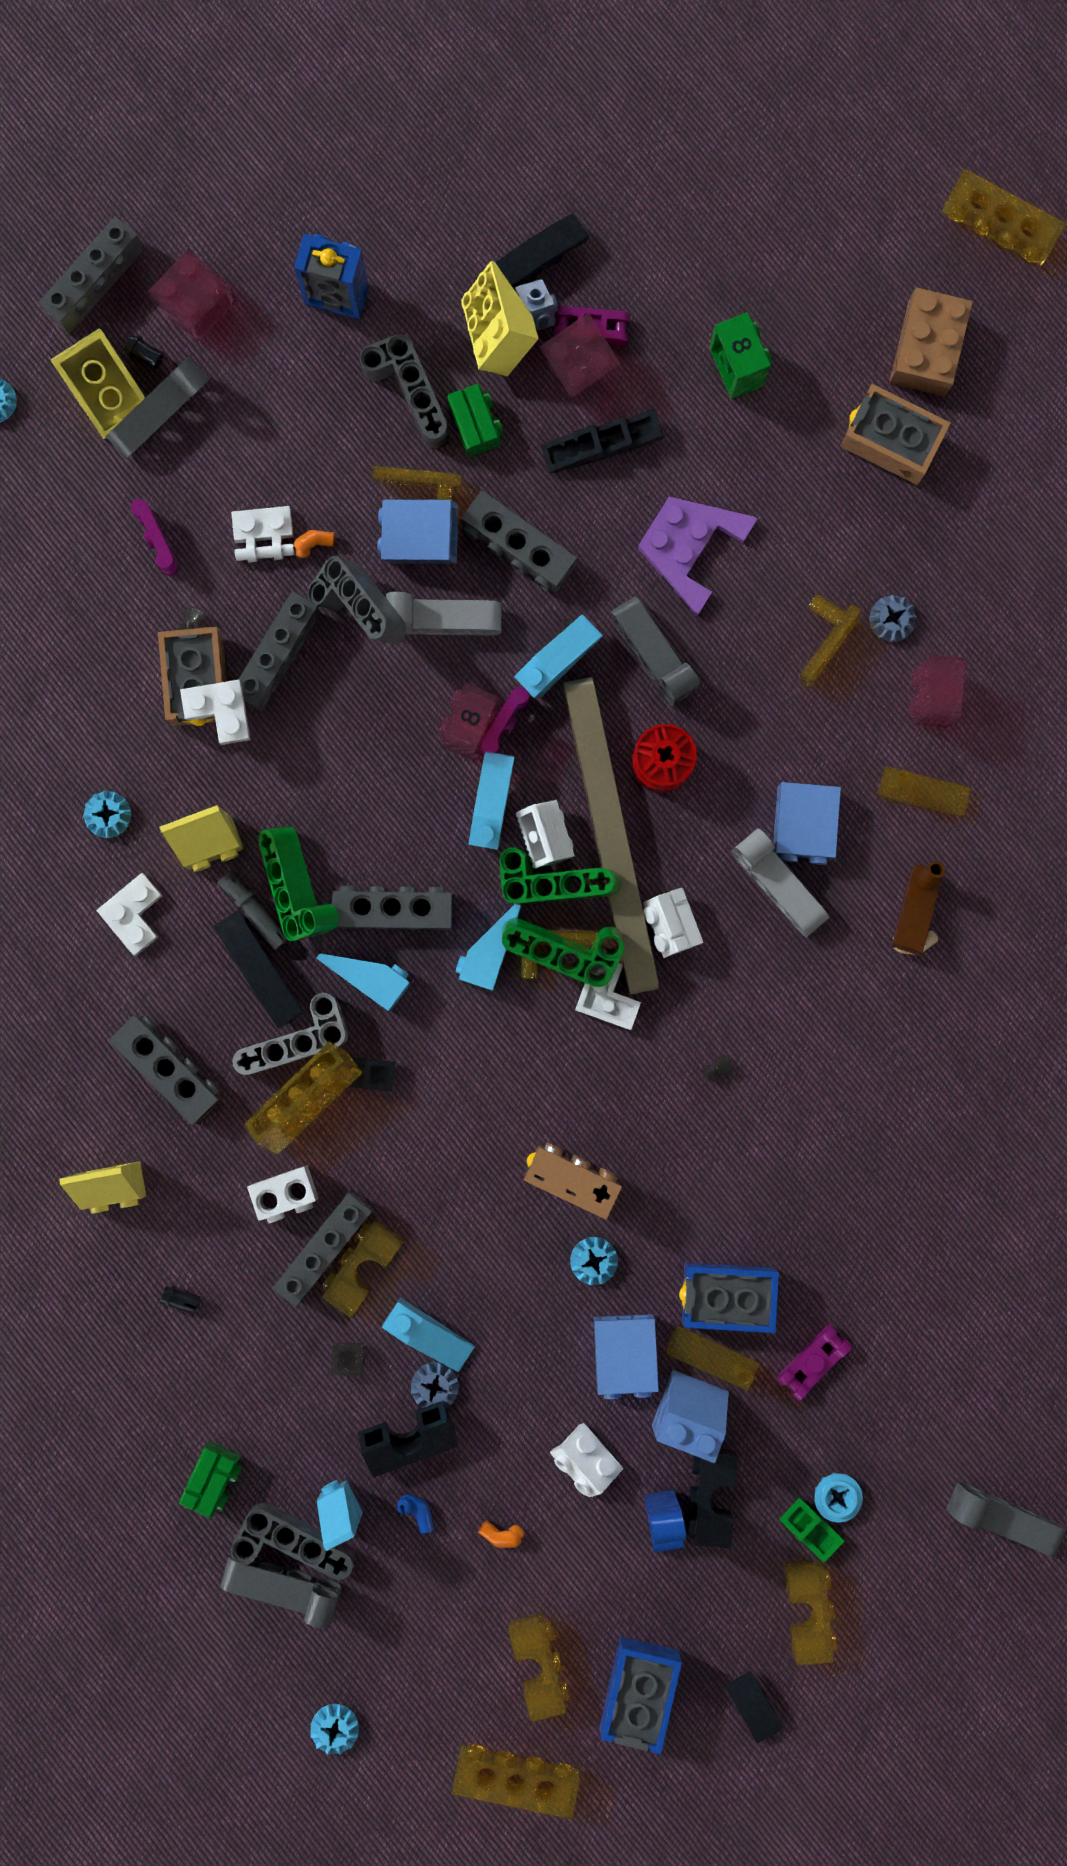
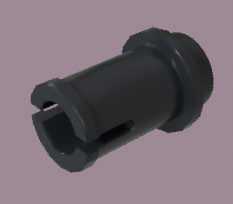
[124,335,164,369]
[160,1285,201,1315]

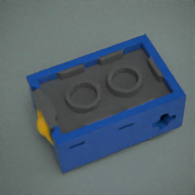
[294,234,369,319]
[679,1262,779,1333]
[599,1636,682,1754]

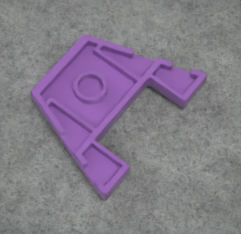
[638,497,757,617]

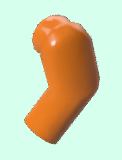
[294,530,335,558]
[478,1520,525,1549]

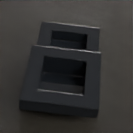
[332,1056,395,1091]
[725,1671,783,1744]

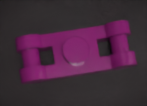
[553,306,630,346]
[130,499,179,576]
[481,686,529,755]
[776,1324,852,1401]

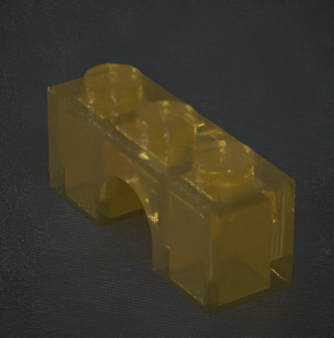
[322,1219,405,1318]
[784,1561,837,1666]
[508,1613,571,1722]

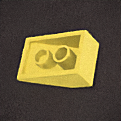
[50,328,145,439]
[160,805,244,872]
[59,1161,146,1214]

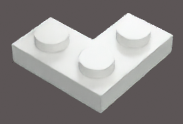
[180,680,250,745]
[96,873,162,956]
[575,963,641,1030]

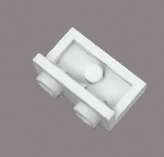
[550,1423,624,1497]

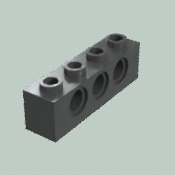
[38,216,144,335]
[461,490,577,593]
[238,591,321,713]
[332,886,453,930]
[108,1015,222,1125]
[272,1190,374,1307]

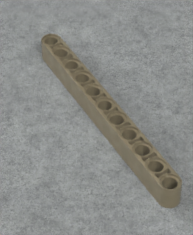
[563,677,659,995]

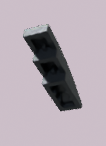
[474,213,589,290]
[541,408,665,474]
[213,910,304,1030]

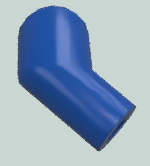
[397,1494,435,1534]

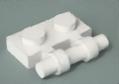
[231,506,295,563]

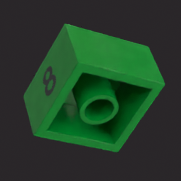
[709,312,772,400]

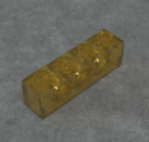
[942,168,1067,265]
[244,1041,363,1155]
[452,1744,579,1820]

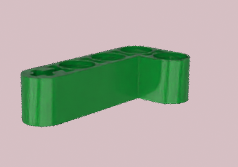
[258,826,339,941]
[499,847,621,905]
[502,918,624,987]

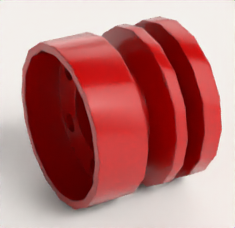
[632,724,697,793]

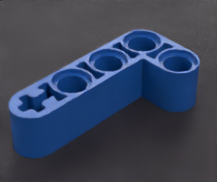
[644,1490,686,1553]

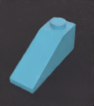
[514,614,603,698]
[468,751,515,850]
[455,904,521,991]
[317,954,411,1011]
[381,1297,475,1372]
[317,1480,363,1551]

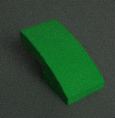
[779,1497,845,1563]

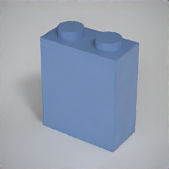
[377,500,459,564]
[773,782,841,865]
[593,1314,658,1399]

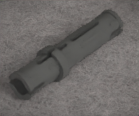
[217,871,288,951]

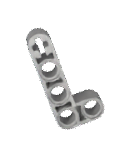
[386,592,502,635]
[731,828,829,938]
[232,993,348,1075]

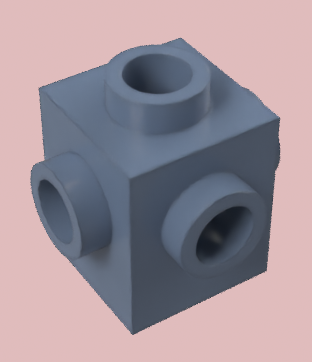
[515,279,558,331]

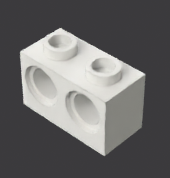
[247,1165,319,1223]

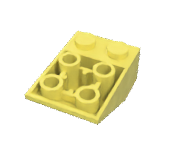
[461,261,538,377]

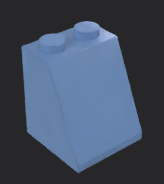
[652,1369,729,1463]

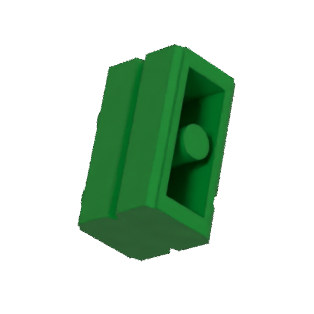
[447,384,504,457]
[179,1442,242,1518]

